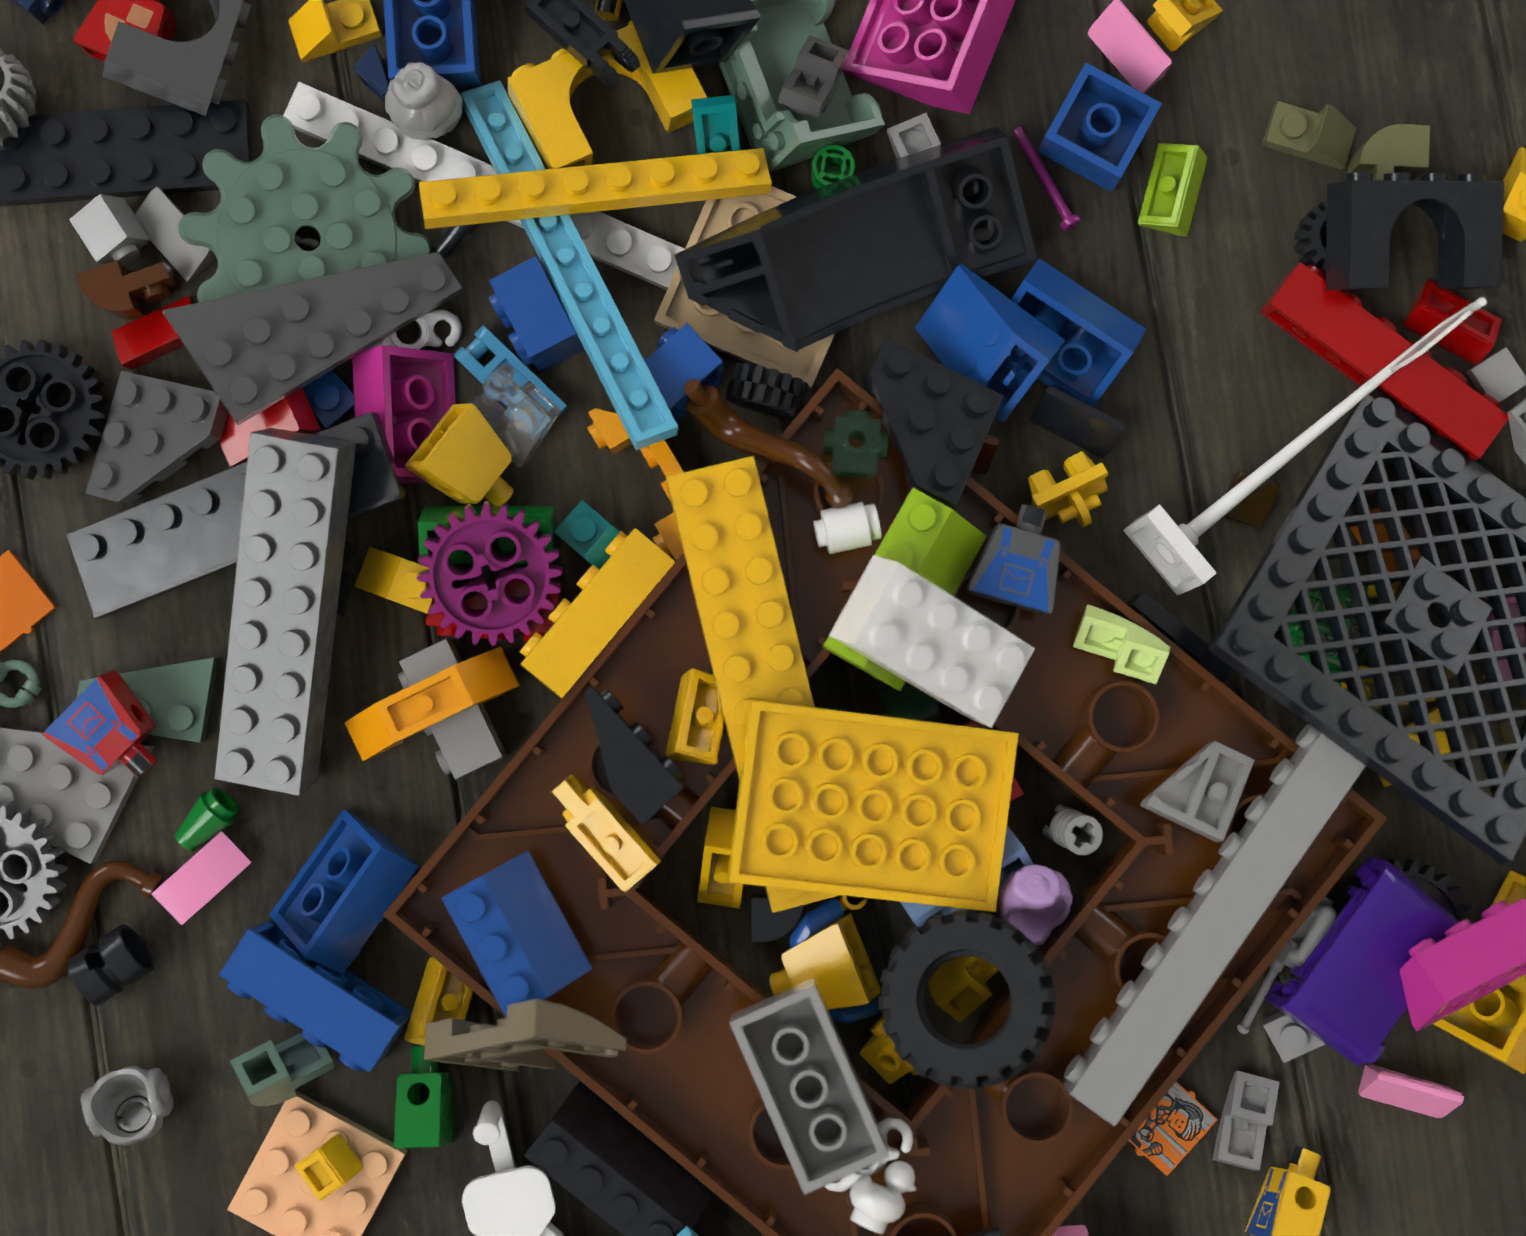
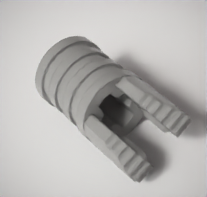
[1042,804,1103,855]

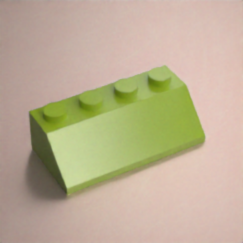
[822,488,987,691]

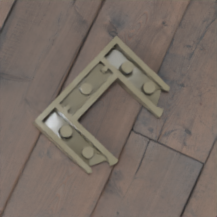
[424,999,626,1072]

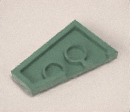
[77,657,219,743]

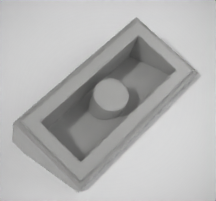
[135,186,217,283]

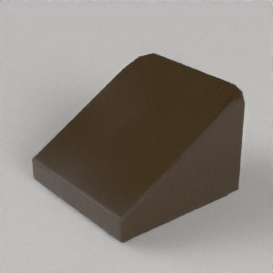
[1224,471,1280,529]

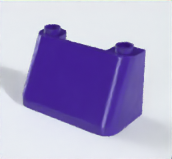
[1264,857,1459,1066]

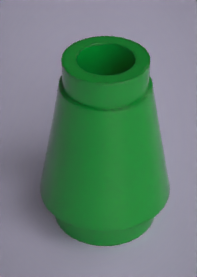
[175,788,239,851]

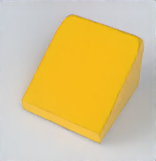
[294,1134,363,1201]

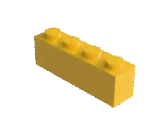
[519,528,676,698]

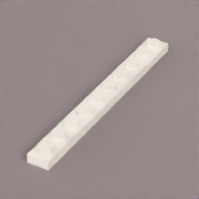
[283,82,685,290]

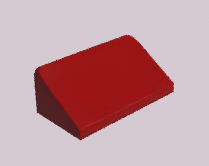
[1403,279,1502,365]
[111,296,194,371]

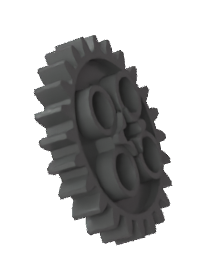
[0,801,67,939]

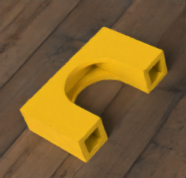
[508,20,707,169]

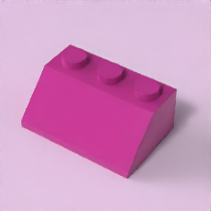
[352,345,456,484]
[1399,898,1526,1032]

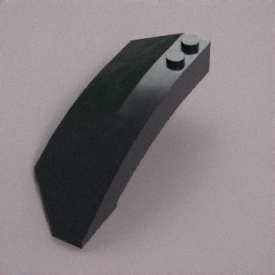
[674,127,1037,353]

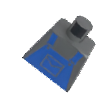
[964,505,1060,616]

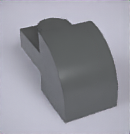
[778,35,849,118]

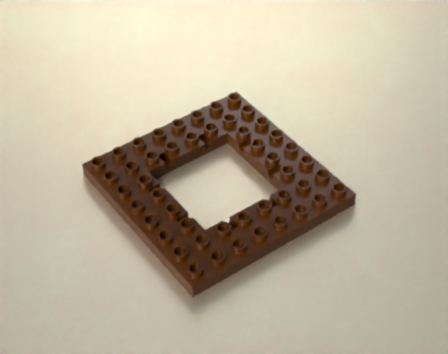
[383,368,1388,1236]

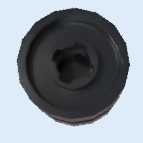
[67,924,154,1006]

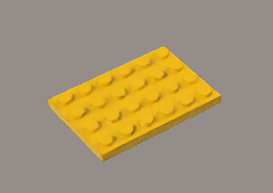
[727,699,1019,912]

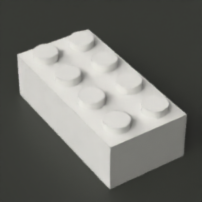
[829,555,1035,728]

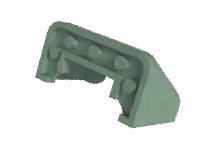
[719,0,885,172]

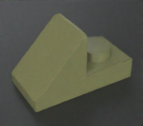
[1262,101,1357,170]

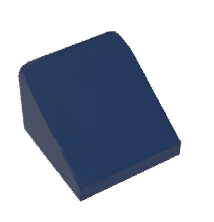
[353,45,390,102]

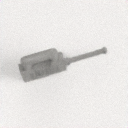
[1237,897,1336,1034]

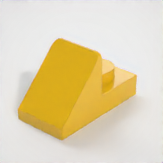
[288,0,382,62]
[1147,0,1223,52]

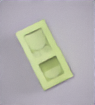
[1073,604,1170,684]

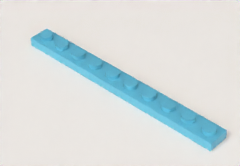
[460,80,678,450]

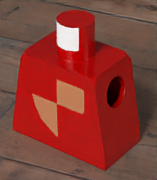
[73,0,177,62]

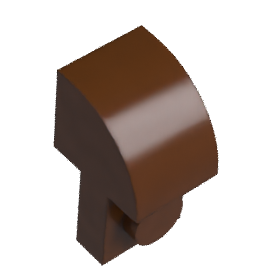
[76,260,181,320]

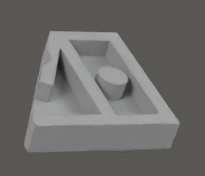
[1140,741,1254,842]

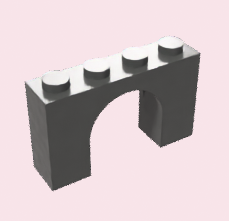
[102,0,252,116]

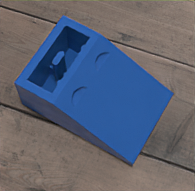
[915,263,1065,422]

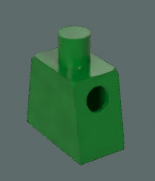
[394,1046,453,1148]

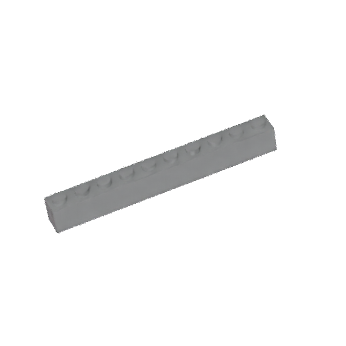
[1063,724,1366,1126]

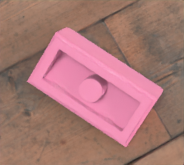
[1088,0,1172,93]
[1358,1064,1464,1118]

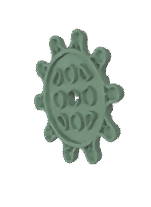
[178,115,432,302]

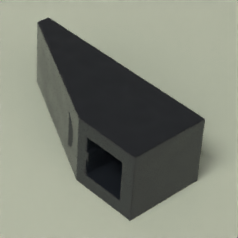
[585,687,685,825]

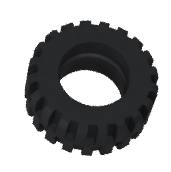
[878,911,1056,1089]

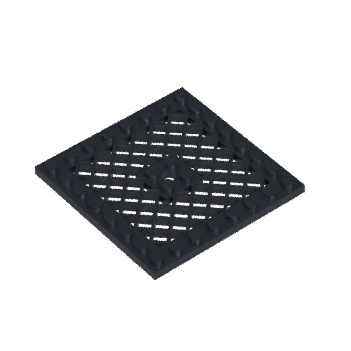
[1208,388,1526,865]

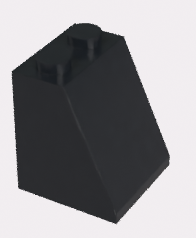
[624,0,761,74]

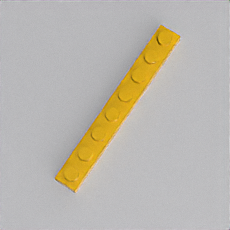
[419,148,772,229]

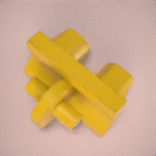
[1028,451,1108,527]

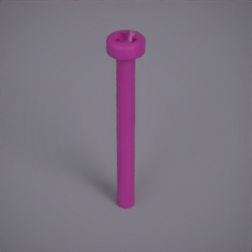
[1013,126,1081,231]

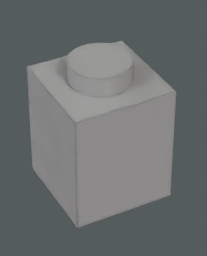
[69,194,151,265]

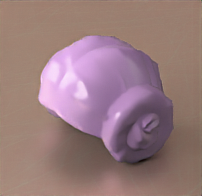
[996,864,1073,946]

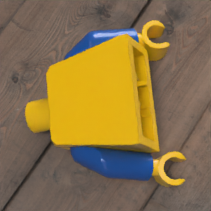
[769,895,883,1024]

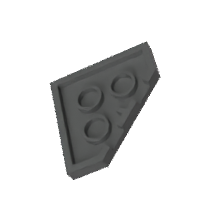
[85,371,228,506]

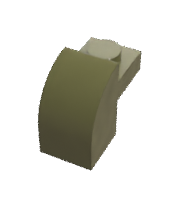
[1347,124,1430,180]

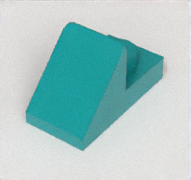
[691,95,740,155]
[554,500,620,569]

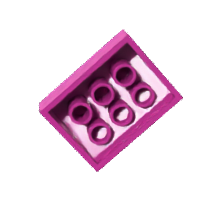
[843,0,1015,114]

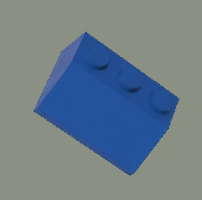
[1011,258,1146,407]
[269,809,419,974]
[441,850,592,1018]

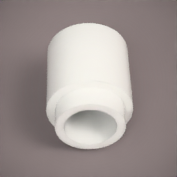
[813,502,882,554]

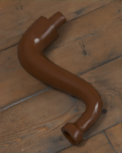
[683,379,854,508]
[0,861,164,989]

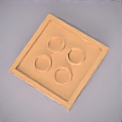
[227,1089,408,1236]

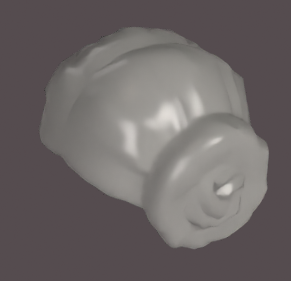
[385,62,463,140]
[81,1065,174,1146]

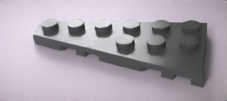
[162,252,462,425]

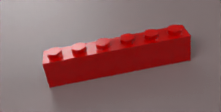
[1259,262,1508,460]

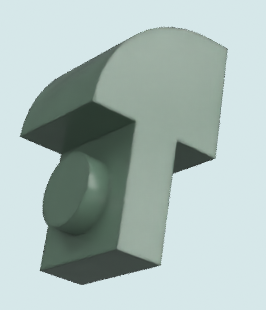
[230,1032,335,1107]

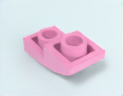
[151,831,252,925]

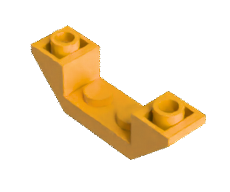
[587,408,684,561]
[344,647,520,762]

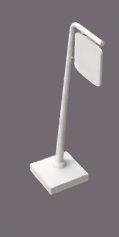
[1123,297,1487,596]

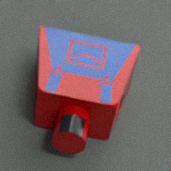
[42,669,158,779]

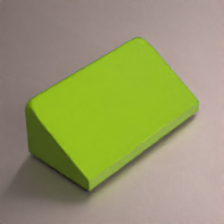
[1138,143,1207,236]

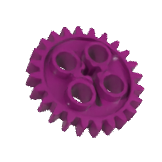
[417,501,562,646]

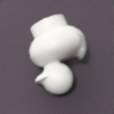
[849,1161,917,1234]

